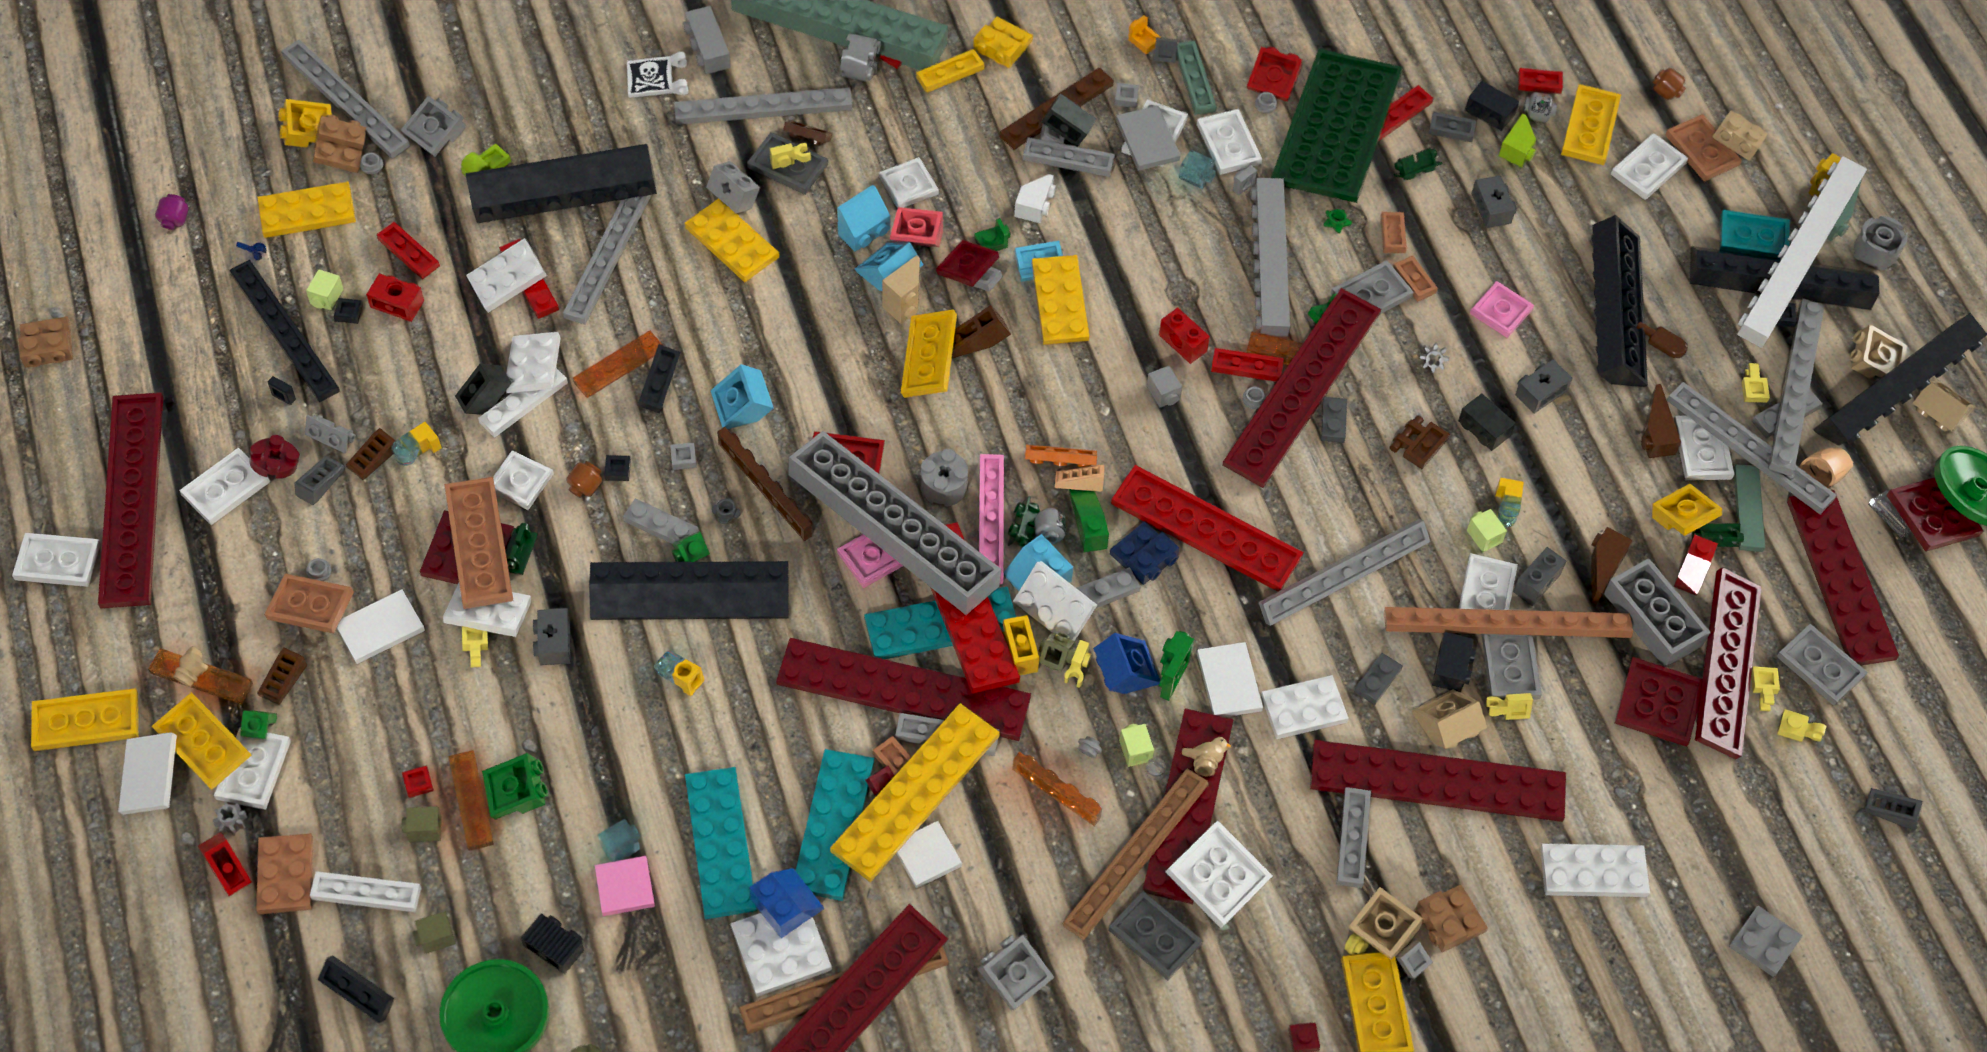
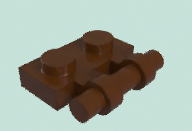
[1389,415,1450,470]

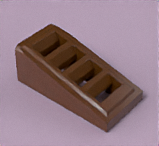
[346,428,398,480]
[257,647,307,705]

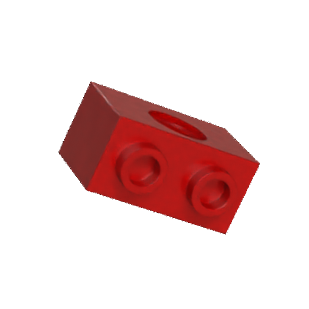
[366,273,424,322]
[1159,307,1210,364]

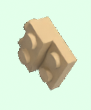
[1713,111,1768,161]
[1849,324,1907,379]

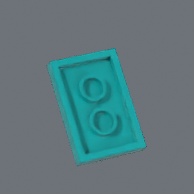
[1719,210,1790,259]

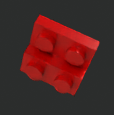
[1247,46,1303,102]

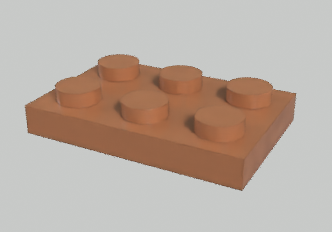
[1665,114,1742,182]
[264,574,354,634]
[257,833,313,914]

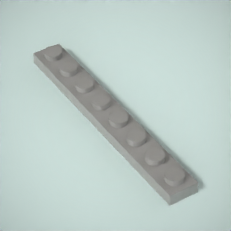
[281,40,410,159]
[674,87,852,125]
[563,180,656,325]
[1667,382,1837,514]
[1259,519,1431,626]

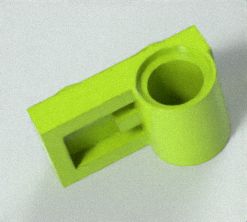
[461,144,511,177]

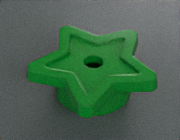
[1323,209,1352,233]

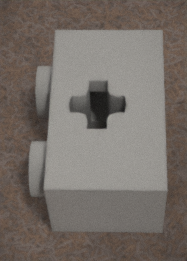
[706,161,760,214]

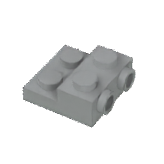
[401,95,467,157]
[977,935,1054,1011]

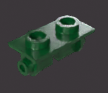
[1394,148,1443,180]
[1008,496,1040,548]
[506,523,538,575]
[1691,523,1744,547]

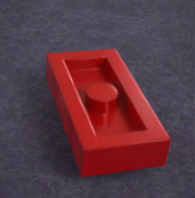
[1518,68,1563,94]

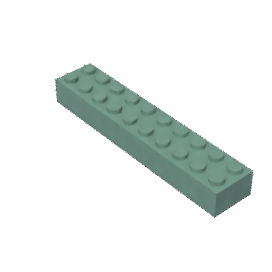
[731,0,948,70]

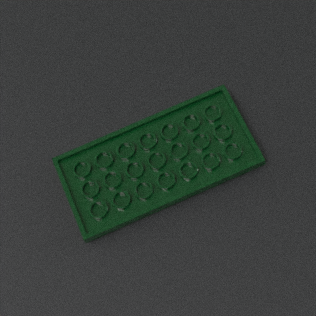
[1271,49,1403,203]

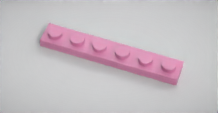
[979,454,1004,584]

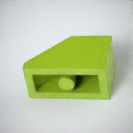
[1499,113,1536,168]

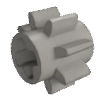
[1420,342,1449,373]
[212,802,247,836]

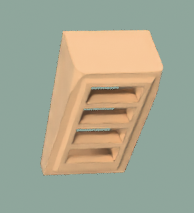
[1055,465,1104,492]

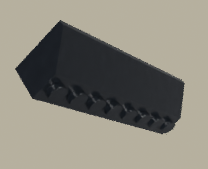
[466,144,657,224]
[1591,215,1648,387]
[1690,246,1880,310]
[1813,313,1987,446]
[589,561,789,620]

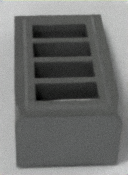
[294,456,345,505]
[1865,788,1923,830]

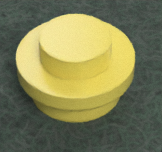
[1345,933,1368,955]

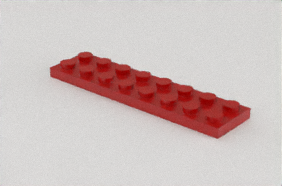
[1111,465,1304,592]
[930,522,1020,694]

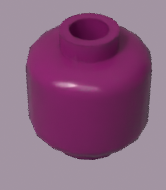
[155,194,189,230]

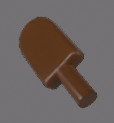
[1636,321,1688,358]

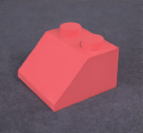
[890,207,943,247]

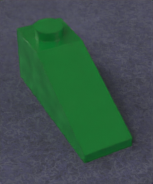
[1069,489,1109,553]

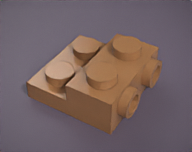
[312,115,366,173]
[18,316,73,368]
[1415,884,1488,953]

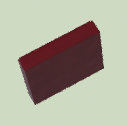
[936,240,1000,287]

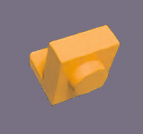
[1128,15,1162,55]

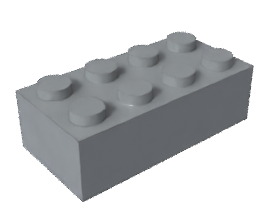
[1604,558,1710,667]

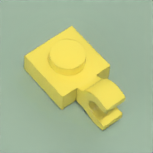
[770,143,811,169]
[1741,363,1770,403]
[462,626,488,667]
[1064,640,1092,688]
[1751,666,1780,712]
[1486,693,1533,720]
[1777,709,1826,742]

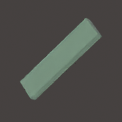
[1176,41,1217,115]
[1733,465,1765,552]

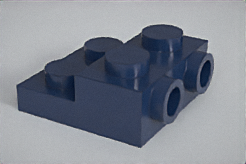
[1109,521,1179,585]

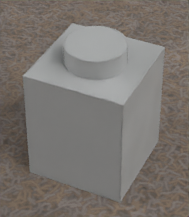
[1147,366,1182,408]

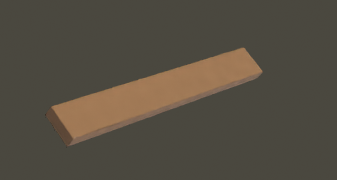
[1062,769,1208,940]
[739,947,949,1034]

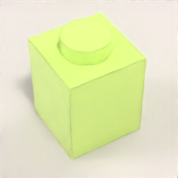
[306,269,344,310]
[1467,509,1507,552]
[1119,724,1154,767]

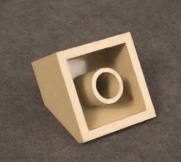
[882,255,920,324]
[1913,379,1976,431]
[1412,690,1487,749]
[1348,887,1423,960]

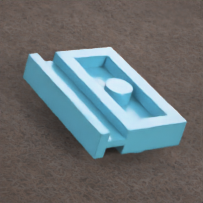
[1014,241,1063,282]

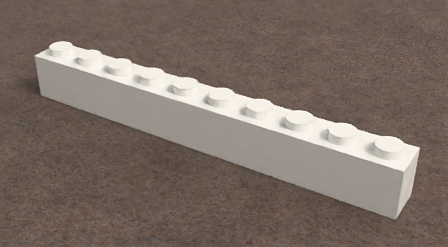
[1737,156,1867,348]

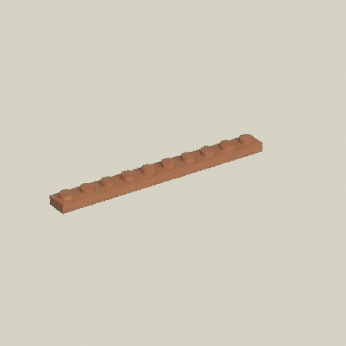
[1384,607,1633,638]

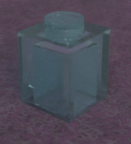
[1179,150,1216,189]
[598,819,641,862]

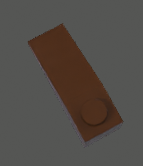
[952,305,1011,358]
[1641,384,1681,458]
[1591,527,1633,605]

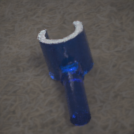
[236,241,266,260]

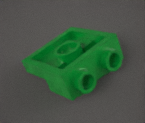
[1159,631,1194,701]
[482,753,548,820]

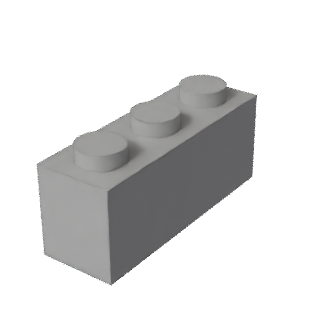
[683,6,731,74]

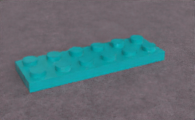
[864,586,1016,659]
[796,749,874,901]
[685,767,757,919]

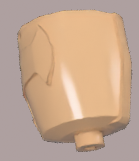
[1798,447,1853,488]

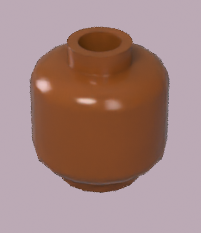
[1652,68,1686,100]
[566,461,603,498]

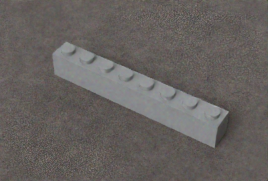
[1251,178,1290,340]

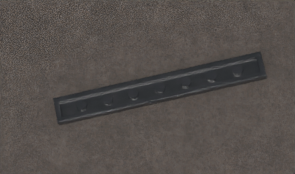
[229,260,340,403]

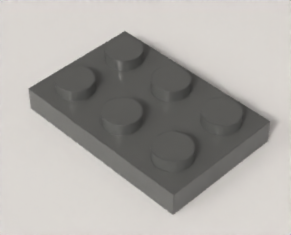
[747,132,828,195]
[1108,891,1203,981]

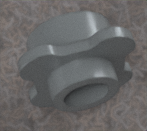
[712,498,741,524]

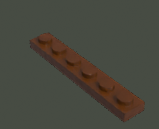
[1000,67,1114,150]
[717,427,813,541]

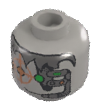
[1523,92,1557,123]
[1034,508,1067,544]

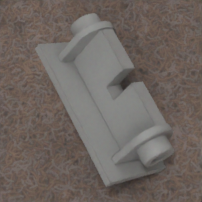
[305,415,356,454]

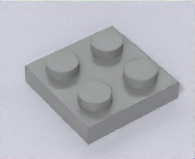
[1729,905,1803,977]

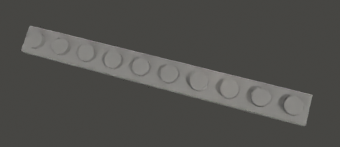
[1768,299,1825,476]

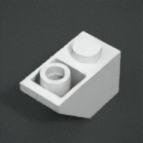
[1014,174,1056,223]

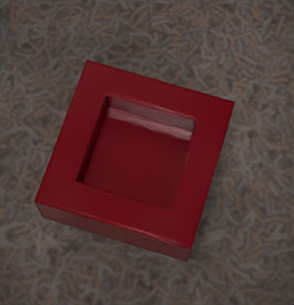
[865,765,895,797]
[1288,1022,1320,1052]

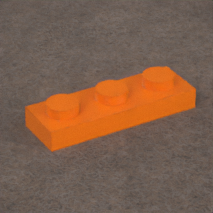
[1025,444,1097,467]

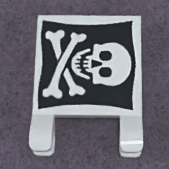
[627,52,688,98]

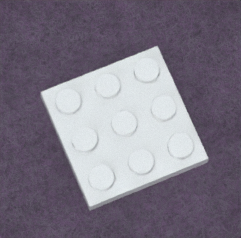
[1166,820,1272,928]
[731,913,832,997]

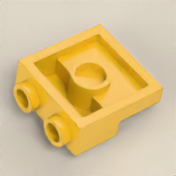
[973,17,1033,68]
[278,99,332,148]
[1652,484,1722,536]

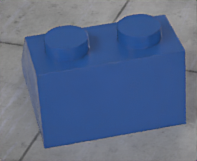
[1093,633,1160,694]
[749,868,824,939]

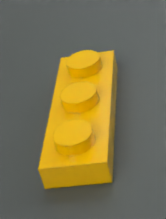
[916,49,984,93]

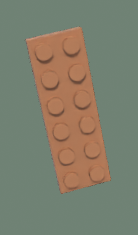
[444,477,513,609]

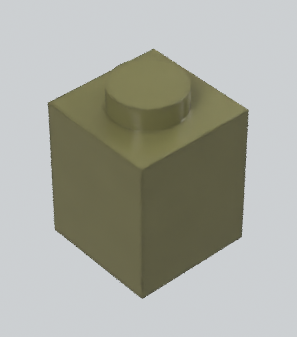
[402,806,442,842]
[412,911,456,954]

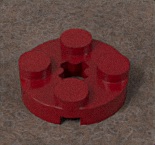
[249,435,300,479]

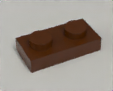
[783,120,832,145]

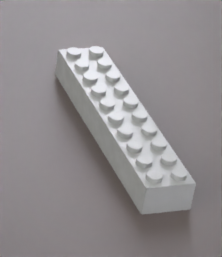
[789,431,1001,615]

